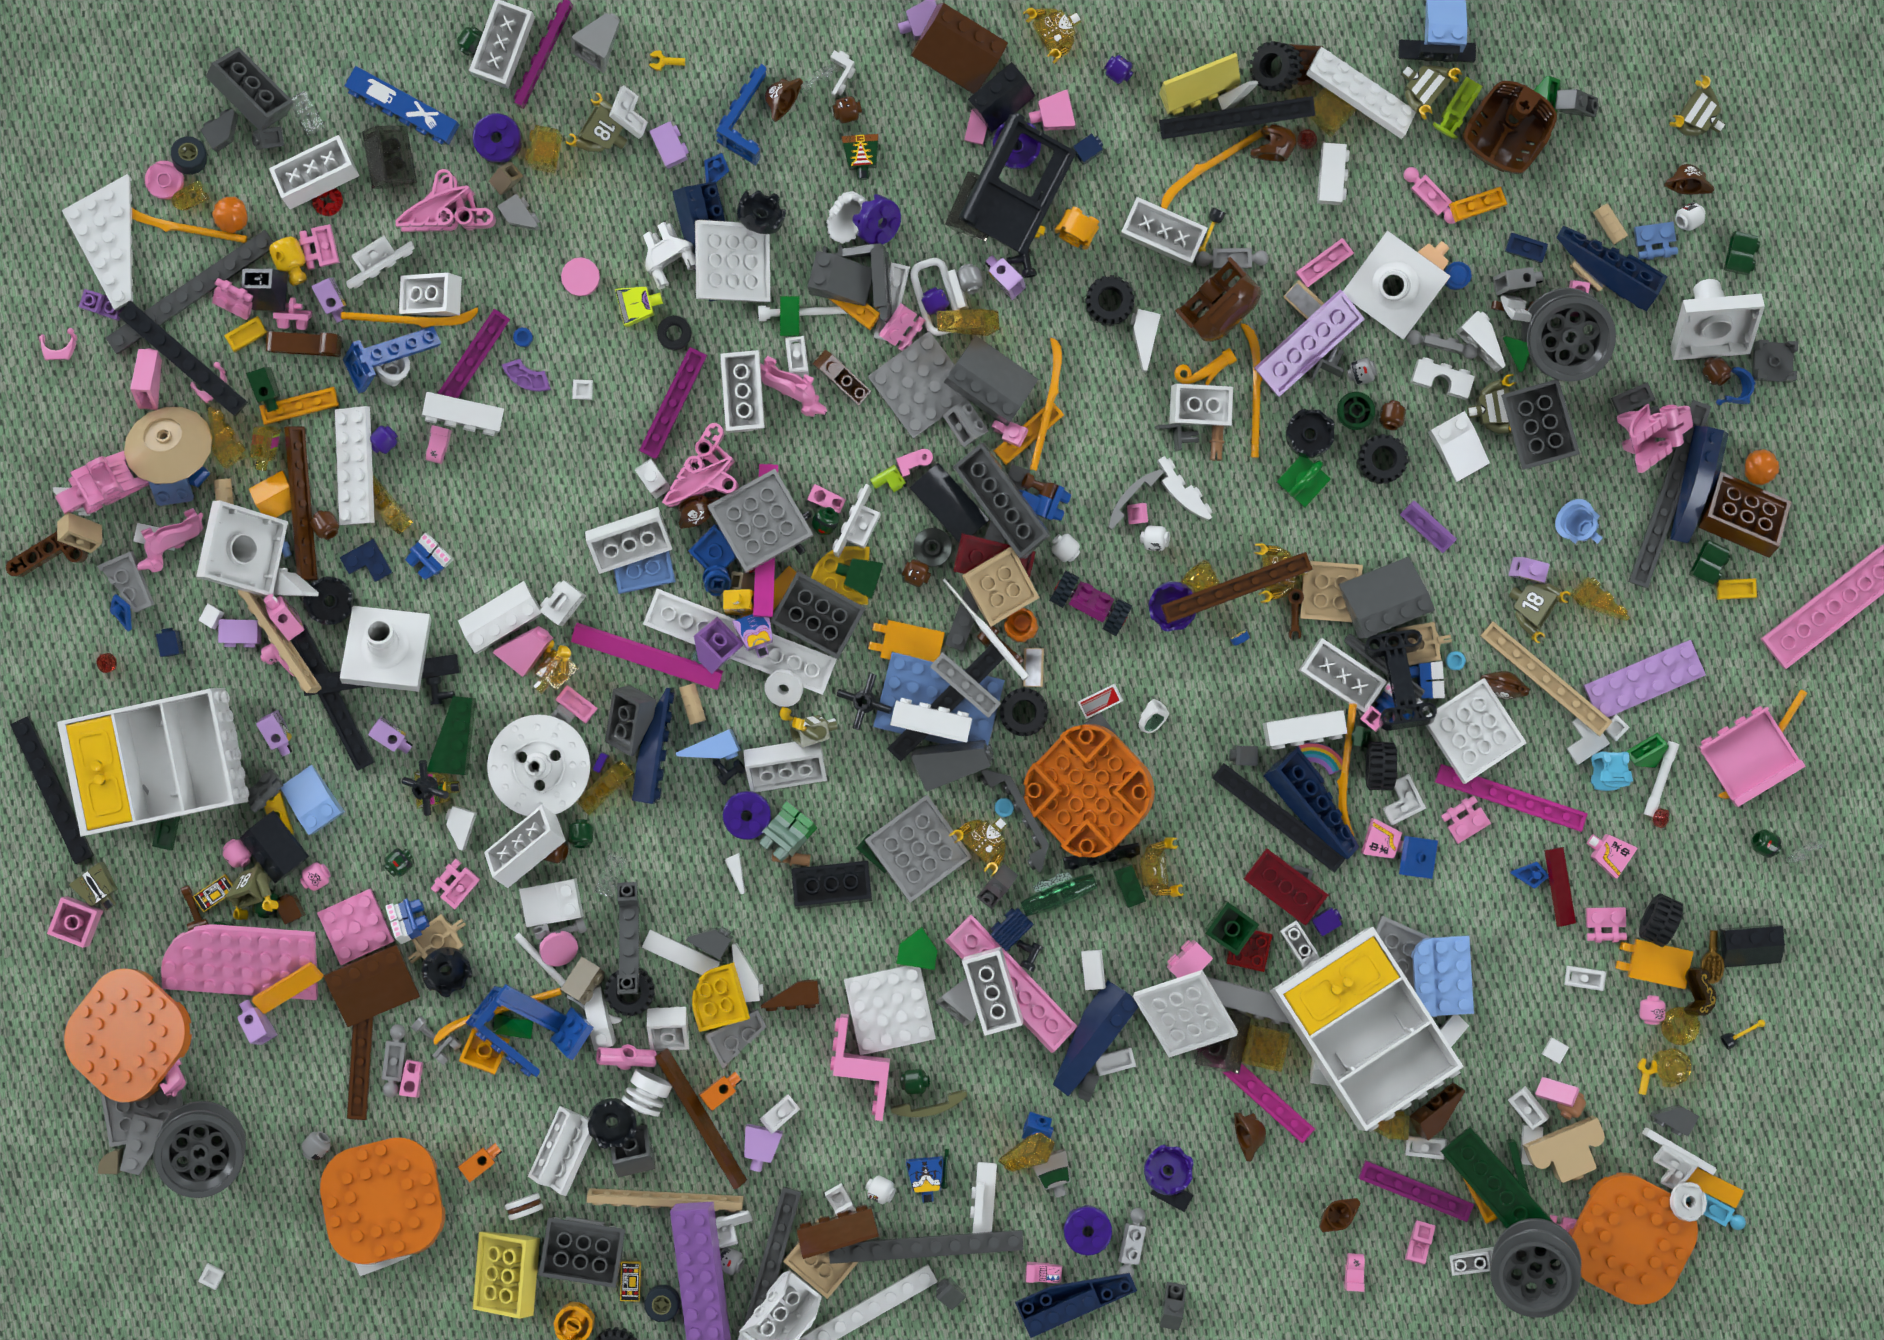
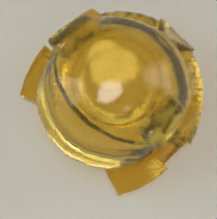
[1180,560,1220,593]
[1652,1048,1692,1087]

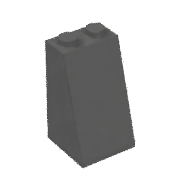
[911,740,994,792]

